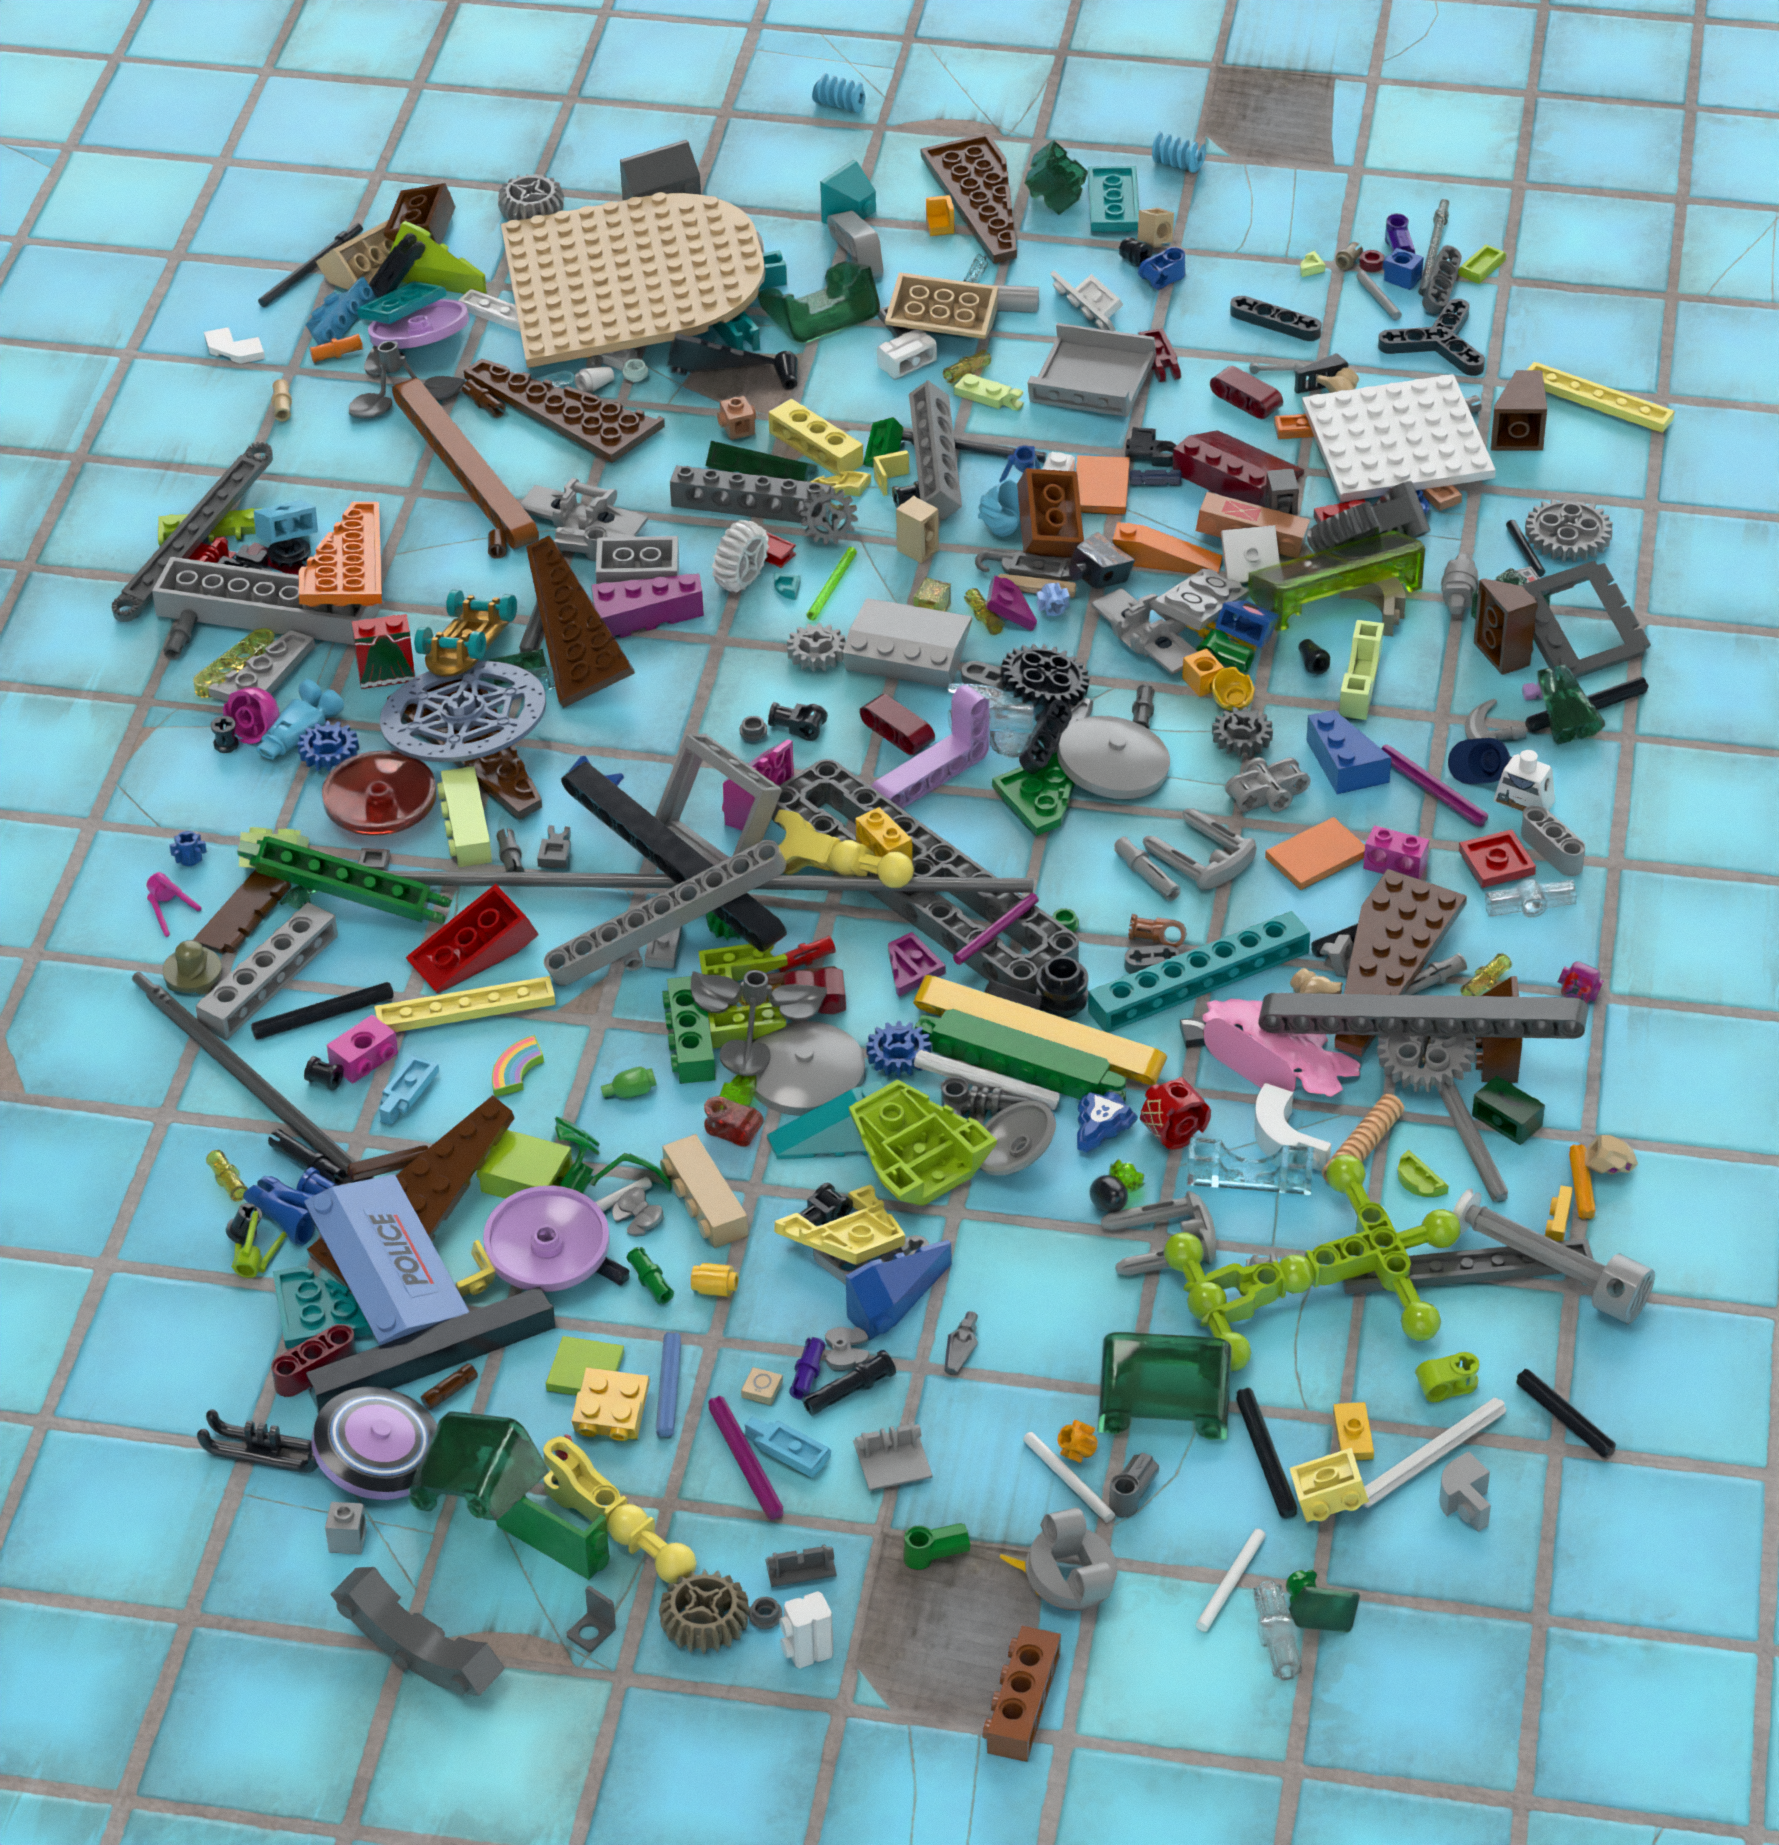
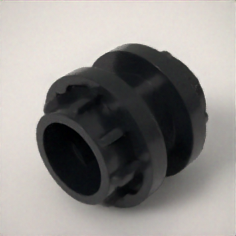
[1036,956,1088,1019]

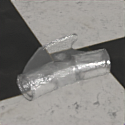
[948,684,1034,732]

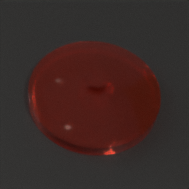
[322,750,436,835]

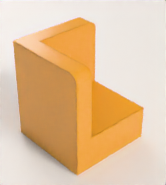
[926,195,954,236]

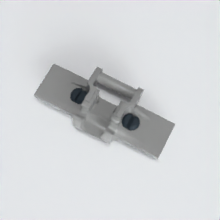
[520,478,648,536]
[1091,588,1198,675]

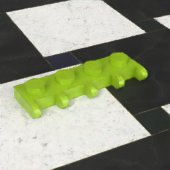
[158,508,263,546]

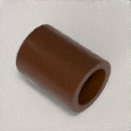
[488,529,506,559]

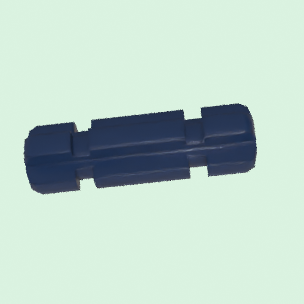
[1130,470,1181,485]

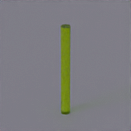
[806,547,857,621]

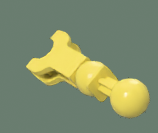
[768,809,914,888]
[543,1436,697,1584]

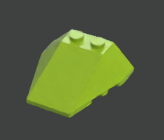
[849,1079,997,1206]

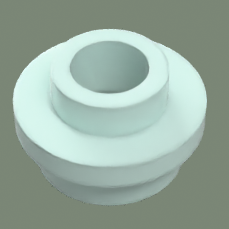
[623,359,648,382]

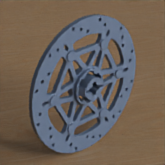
[380,661,546,762]

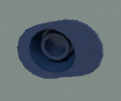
[1448,738,1512,784]

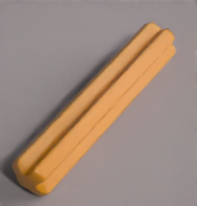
[1569,1144,1596,1219]

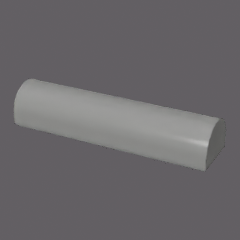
[992,285,1039,312]

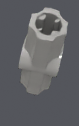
[554,525,636,561]

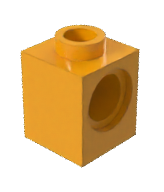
[1182,648,1224,697]

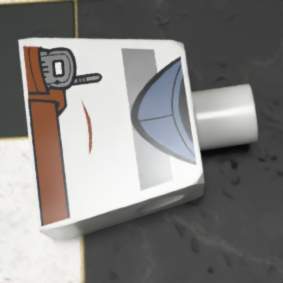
[1493,750,1555,812]

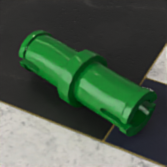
[626,1247,674,1304]

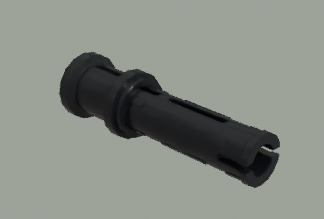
[802,1350,896,1416]

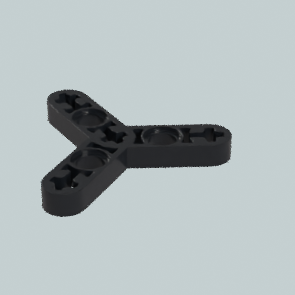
[1378,299,1485,376]

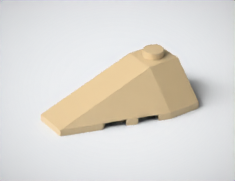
[316,220,394,290]

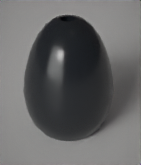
[1089,1175,1128,1213]

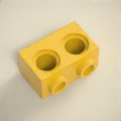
[855,807,913,864]

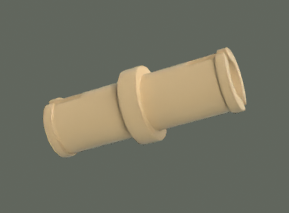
[271,379,292,422]

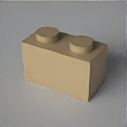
[896,496,939,564]

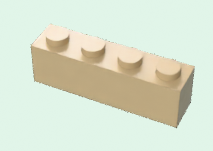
[660,1134,748,1248]

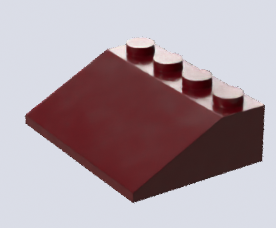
[1173,430,1304,507]

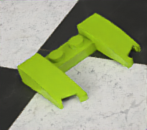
[698,944,788,1049]

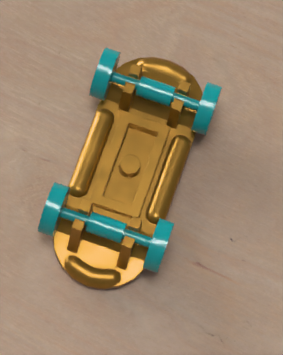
[414,590,517,677]

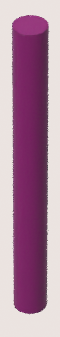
[953,893,1039,965]

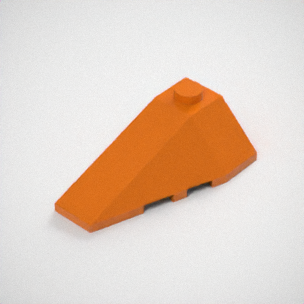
[1113,522,1223,574]

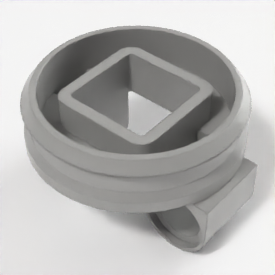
[1025,1507,1117,1611]

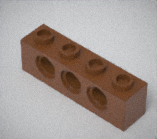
[982,1625,1061,1762]

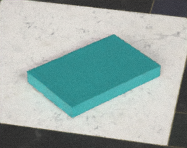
[357,281,447,324]

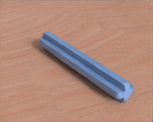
[656,1332,681,1437]

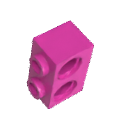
[1363,825,1429,880]

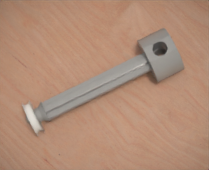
[1453,1188,1655,1324]

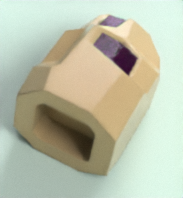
[1585,1135,1638,1175]

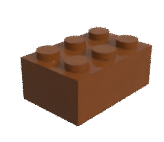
[1017,468,1084,558]

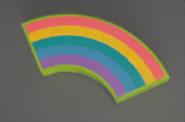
[492,1035,544,1097]

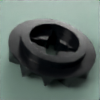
[268,538,311,567]

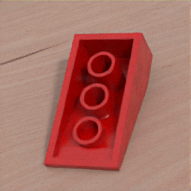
[405,883,539,994]

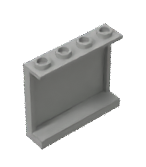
[1027,323,1156,417]

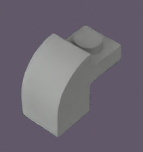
[1439,1451,1491,1532]

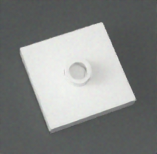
[1221,525,1282,584]

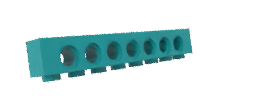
[1088,911,1310,1033]

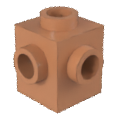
[717,396,756,440]

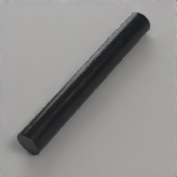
[1506,520,1545,577]

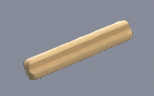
[998,574,1076,598]

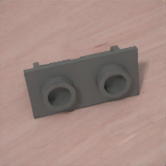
[765,1544,837,1587]

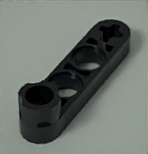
[1019,699,1072,774]

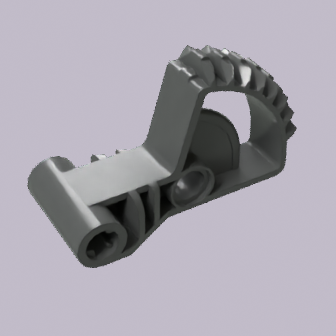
[1306,481,1431,557]

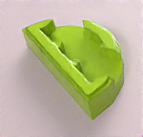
[1397,1149,1449,1197]

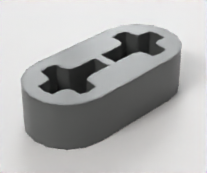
[1124,945,1180,974]

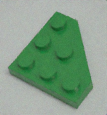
[992,752,1075,836]

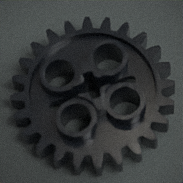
[1000,644,1090,709]

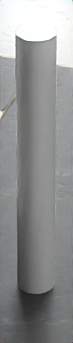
[1356,271,1402,320]

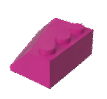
[722,739,794,831]

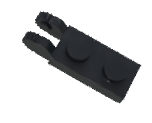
[369,233,426,298]

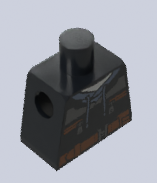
[1069,532,1135,589]

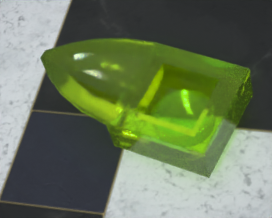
[715,1074,757,1118]

